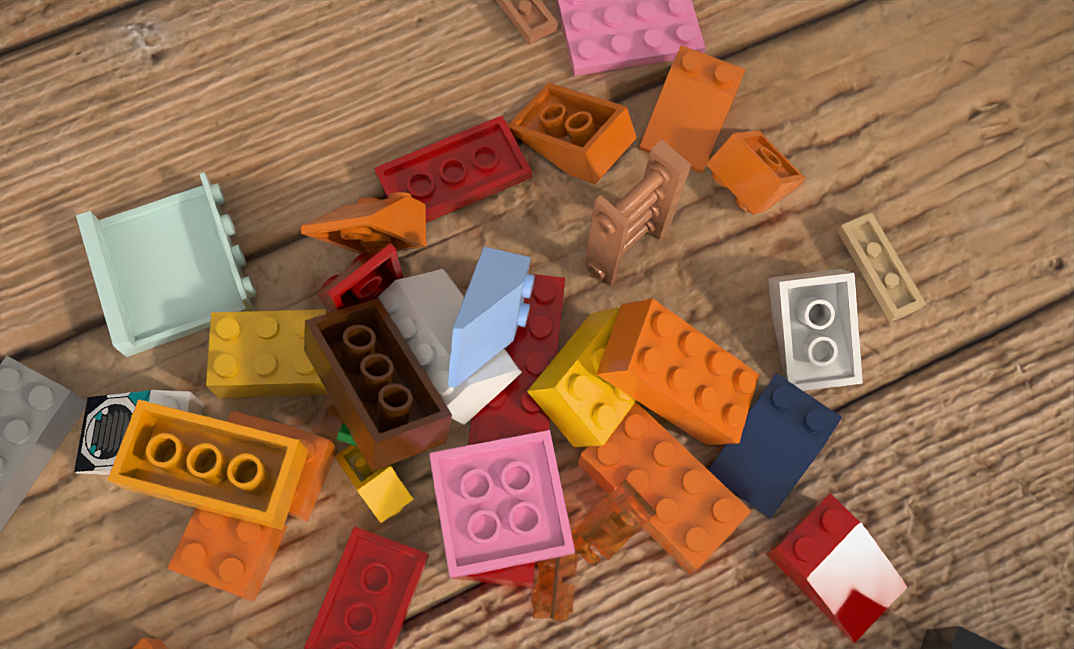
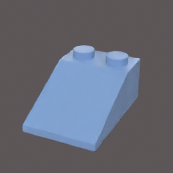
[447,247,535,388]

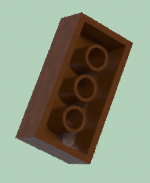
[304,298,452,472]

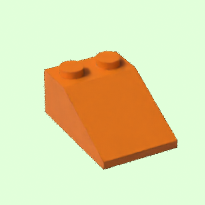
[639,45,746,174]
[508,82,637,184]
[301,192,426,254]
[226,410,338,522]

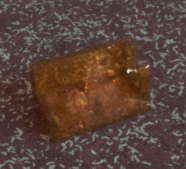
[571,479,657,566]

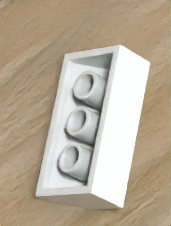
[377,269,522,425]

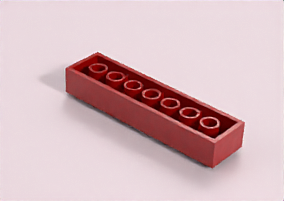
[453,274,565,588]

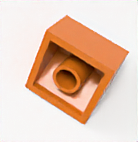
[706,131,806,215]

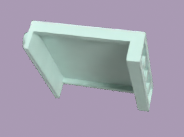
[76,172,257,357]

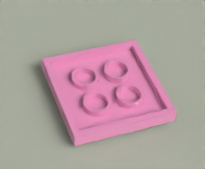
[429,430,575,579]

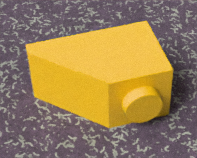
[334,445,414,523]

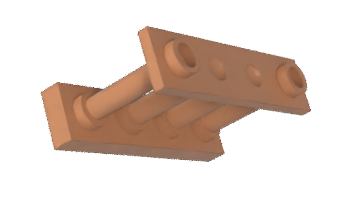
[585,139,691,286]

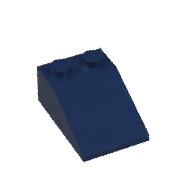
[708,373,842,519]

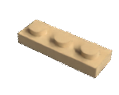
[837,212,926,322]

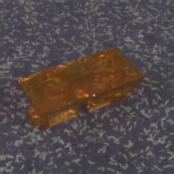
[531,539,579,622]

